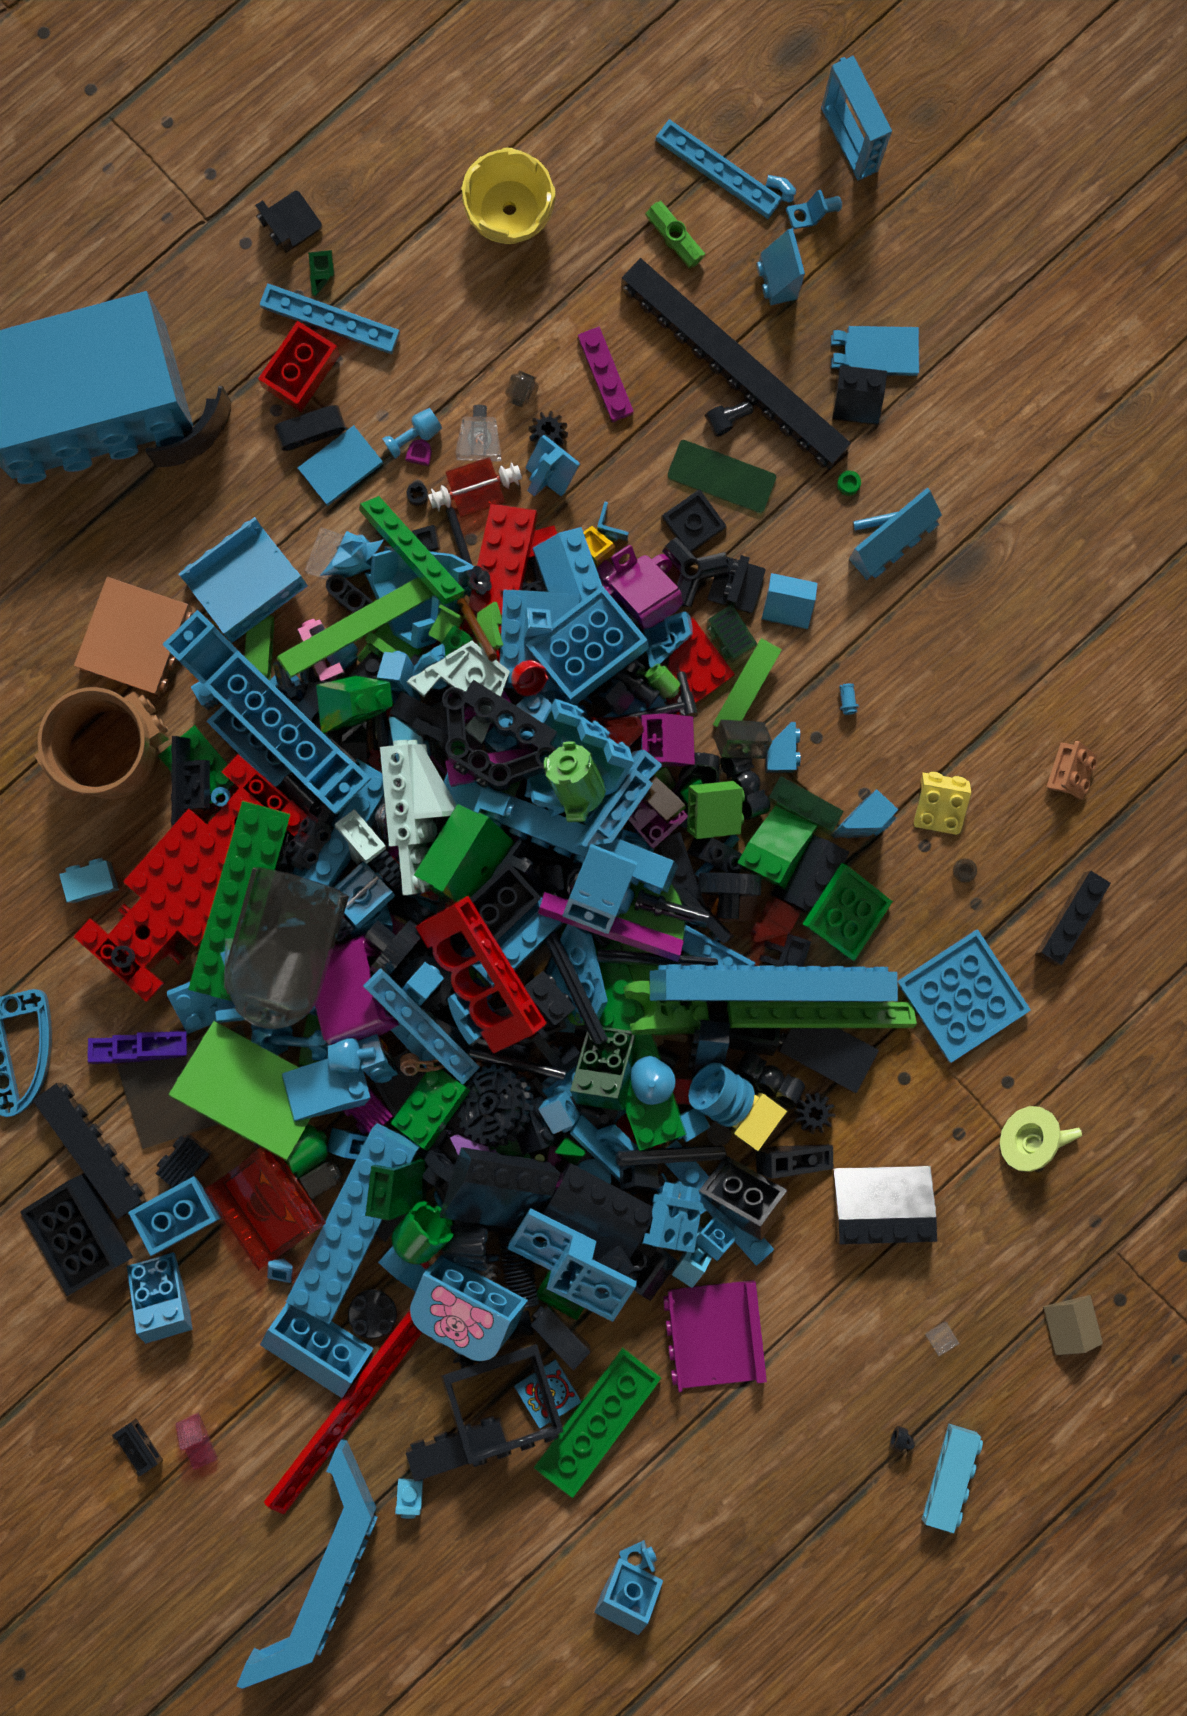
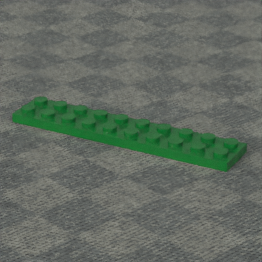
[562,923,687,1151]

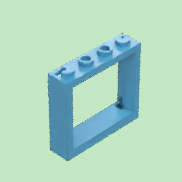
[821,55,892,181]

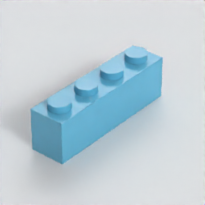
[922,1423,983,1533]

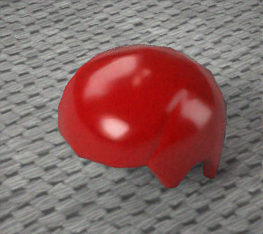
[511,660,548,696]

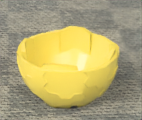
[461,148,555,244]

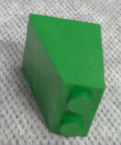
[316,676,393,733]

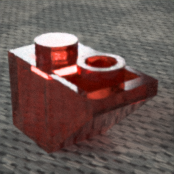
[750,898,801,943]

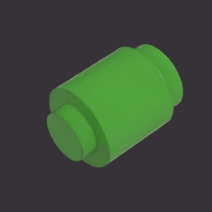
[645,664,680,699]

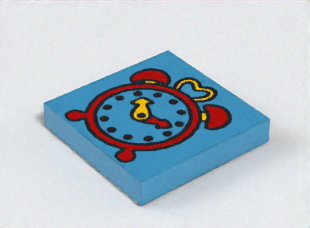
[514,1359,581,1428]

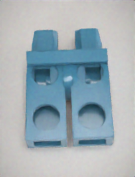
[643,1182,703,1253]

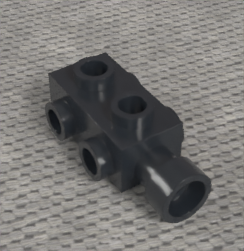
[286,803,342,871]

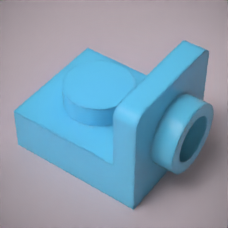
[395,1479,423,1519]

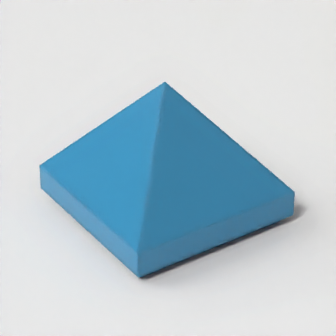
[267,1259,293,1283]

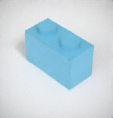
[59,858,119,903]

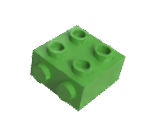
[687,781,745,839]

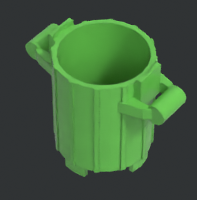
[544,742,606,822]

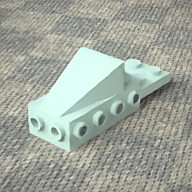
[380,740,457,895]

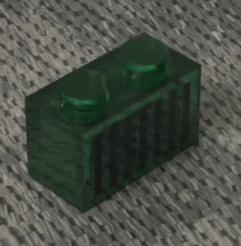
[706,604,757,663]

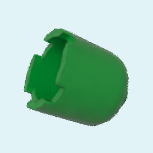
[276,1124,327,1182]
[392,1201,453,1265]

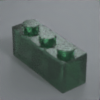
[768,776,844,834]

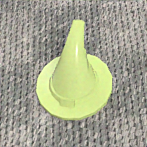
[1000,1106,1082,1172]

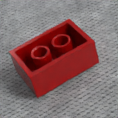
[258,321,340,412]

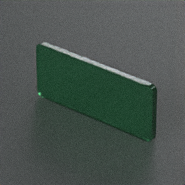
[667,440,776,513]

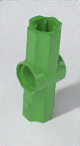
[645,201,705,269]

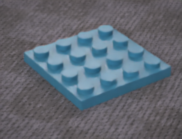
[897,929,1031,1063]

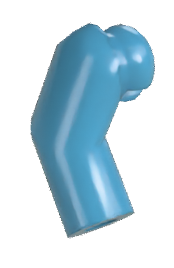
[766,175,796,202]

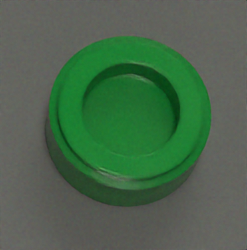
[837,471,861,496]

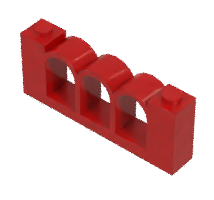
[415,896,547,1053]

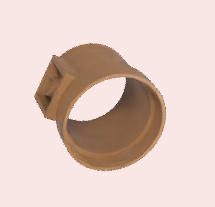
[34,687,169,802]

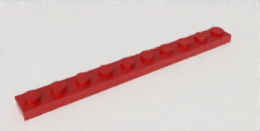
[264,1310,422,1514]

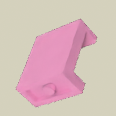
[298,619,348,682]

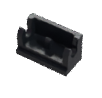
[112,1418,163,1477]

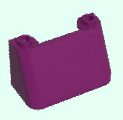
[311,933,399,1045]

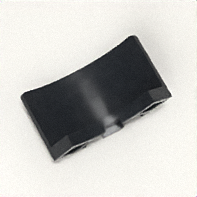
[146,386,232,467]

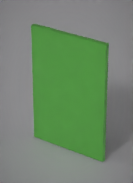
[168,1021,311,1161]

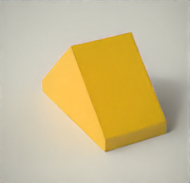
[583,526,615,568]

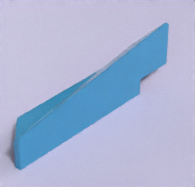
[575,750,662,847]

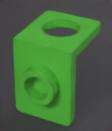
[429,604,464,642]

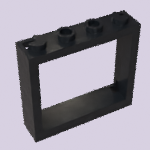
[440,1344,564,1467]

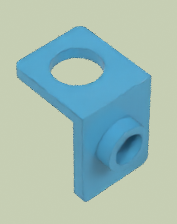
[597,502,629,541]
[619,1540,657,1572]

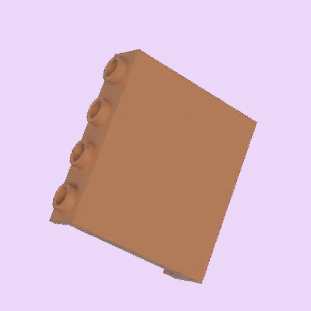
[74,577,193,698]

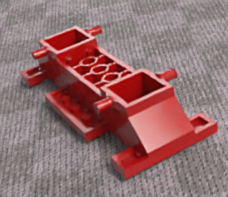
[73,754,307,1002]

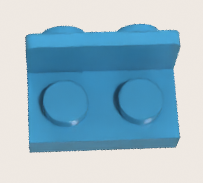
[526,435,580,496]

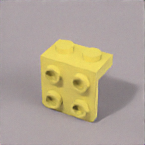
[914,772,971,835]

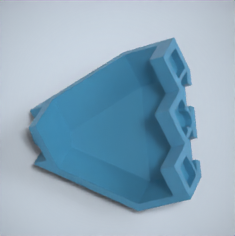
[365,546,474,649]
[524,699,634,817]

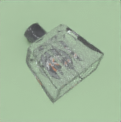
[456,405,502,461]

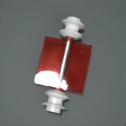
[428,457,522,518]

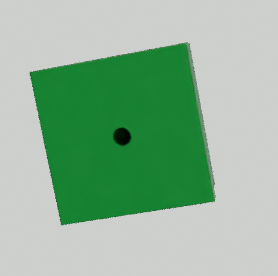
[414,804,515,905]

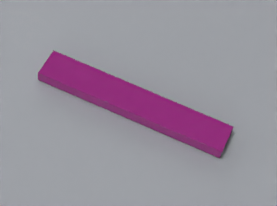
[538,892,683,962]

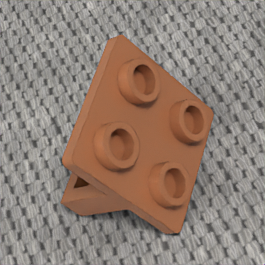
[1047,741,1097,800]

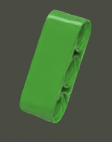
[245,615,274,681]

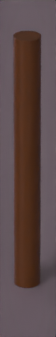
[457,598,497,662]

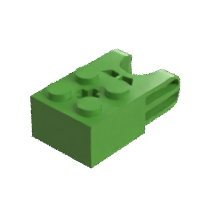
[623,981,710,1035]

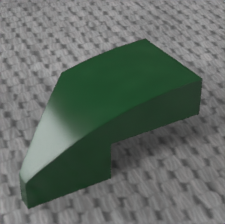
[308,250,335,296]

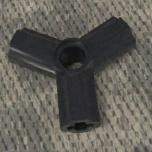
[662,537,730,608]

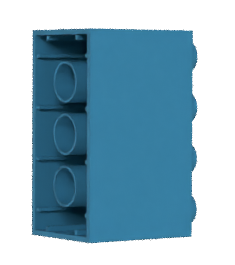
[0,291,193,484]

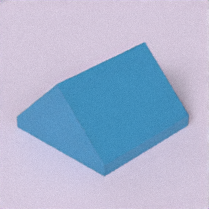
[761,573,817,629]

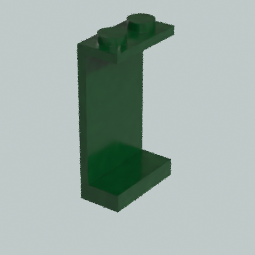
[365,1155,428,1220]

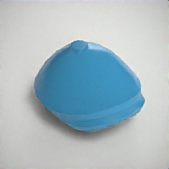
[631,1056,675,1105]

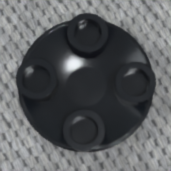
[348,1289,397,1339]

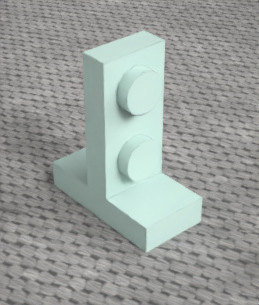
[335,809,386,864]

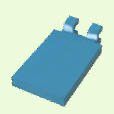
[831,326,919,376]

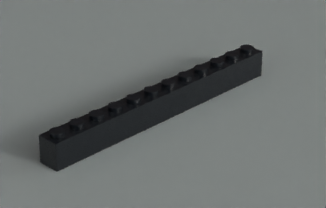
[621,258,851,470]

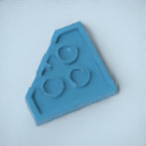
[545,924,608,1019]

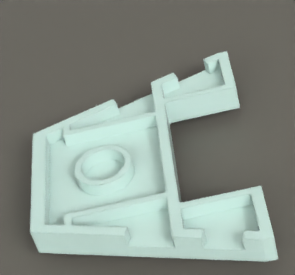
[407,641,510,743]

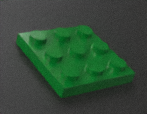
[803,863,893,961]

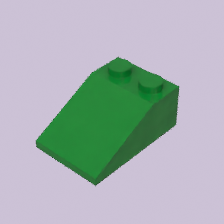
[738,806,818,890]

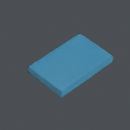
[298,425,383,506]

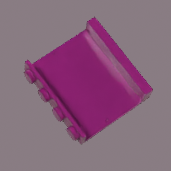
[663,1280,767,1392]

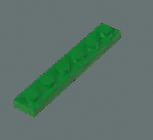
[359,496,465,605]

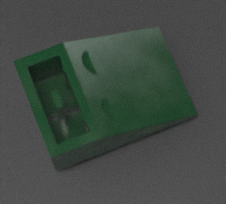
[570,1027,636,1111]

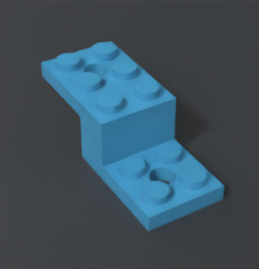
[508,1208,637,1322]

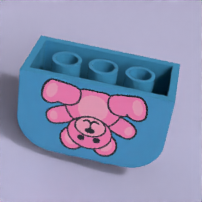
[410,1255,528,1361]

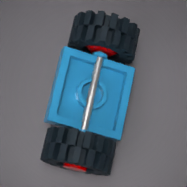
[310,850,402,942]

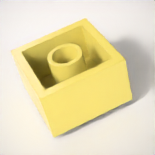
[731,1093,787,1151]

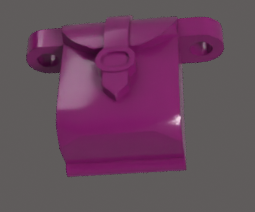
[606,545,683,630]

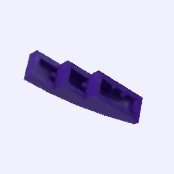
[88,1032,187,1064]

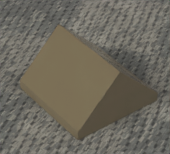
[1043,1295,1103,1355]

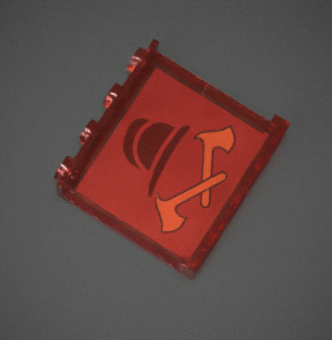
[203,1147,326,1271]

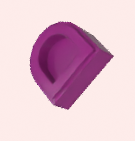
[405,439,432,467]

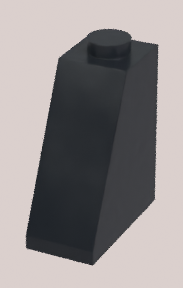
[531,1305,591,1371]

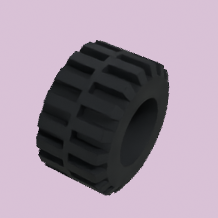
[397,948,456,1012]

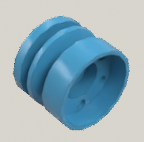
[688,1062,755,1127]

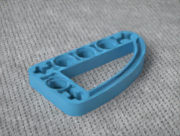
[0,989,52,1117]

